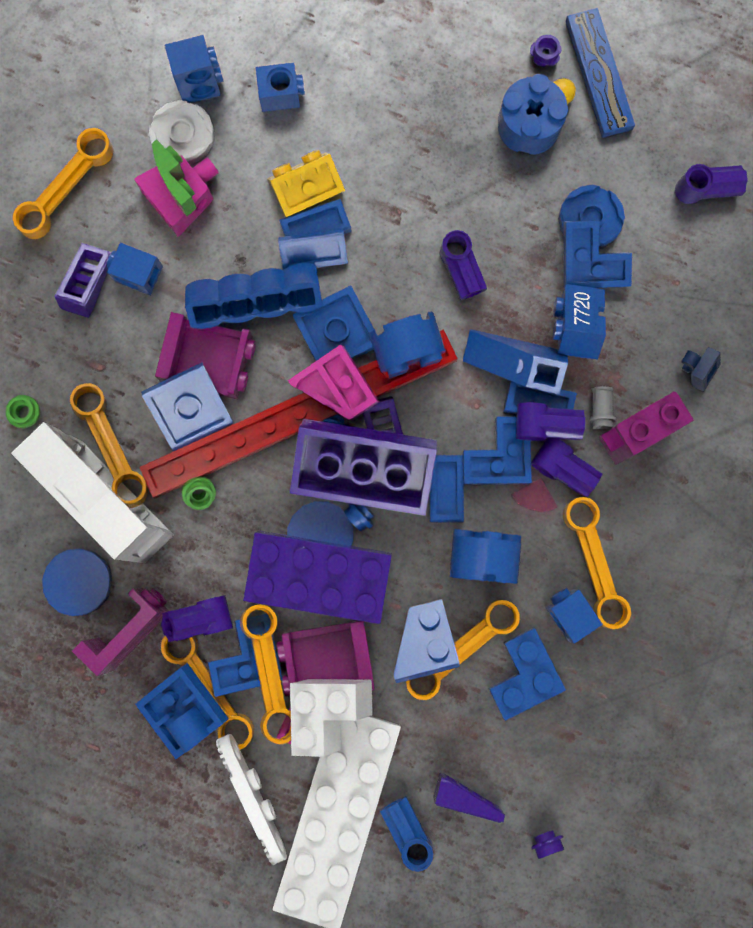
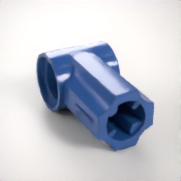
[380,796,433,872]

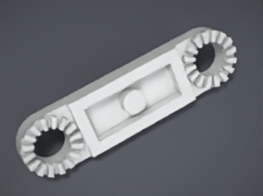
[216,734,287,865]

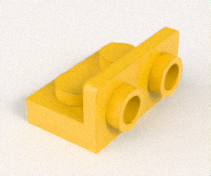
[267,149,345,217]

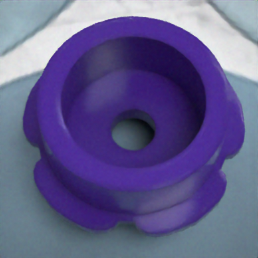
[530,35,562,67]
[531,830,564,859]

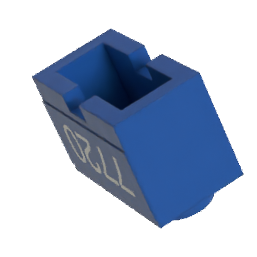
[553,284,606,360]

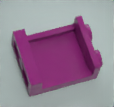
[155,312,256,400]
[599,391,694,465]
[72,588,169,676]
[277,621,375,696]

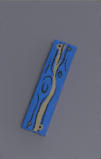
[565,8,635,138]

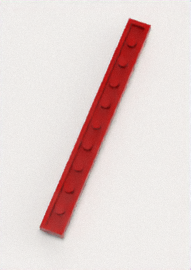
[139,329,458,499]

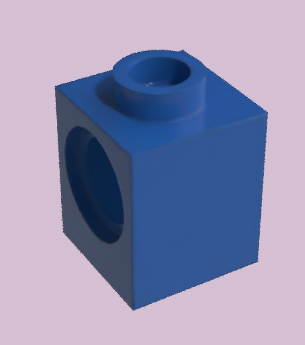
[255,62,305,112]
[107,242,163,296]
[546,588,603,644]

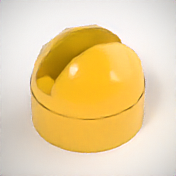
[553,78,576,104]

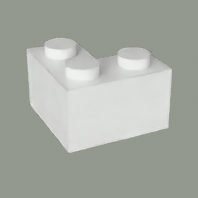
[290,679,372,757]

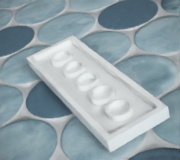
[273,716,401,928]

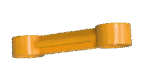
[13,128,114,239]
[70,383,148,508]
[563,497,631,629]
[406,600,520,700]
[240,604,291,744]
[161,636,254,750]

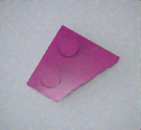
[288,345,379,420]

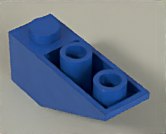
[463,329,568,394]

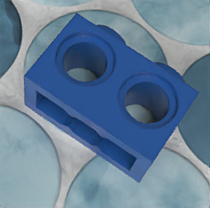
[165,35,224,103]

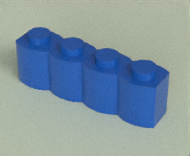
[185,263,323,329]

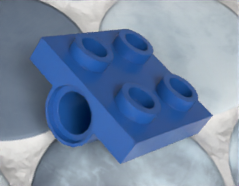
[135,663,229,759]

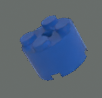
[498,74,568,155]
[368,312,446,378]
[450,529,521,584]

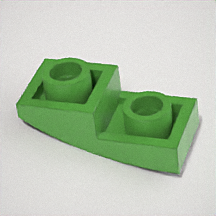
[152,139,197,216]

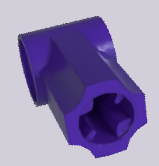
[675,164,748,204]
[439,230,487,300]
[516,402,586,441]
[531,438,603,497]
[161,595,233,642]

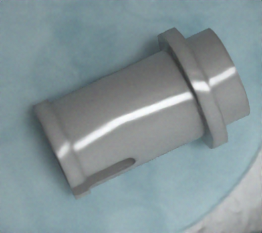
[589,386,616,430]

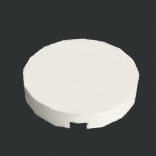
[149,100,215,164]

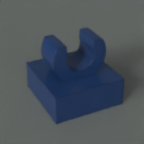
[681,347,721,392]

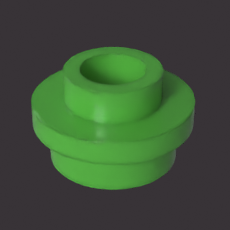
[6,395,40,428]
[182,477,216,510]

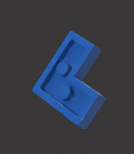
[564,220,632,288]
[463,417,532,485]
[207,614,282,697]
[488,628,566,721]

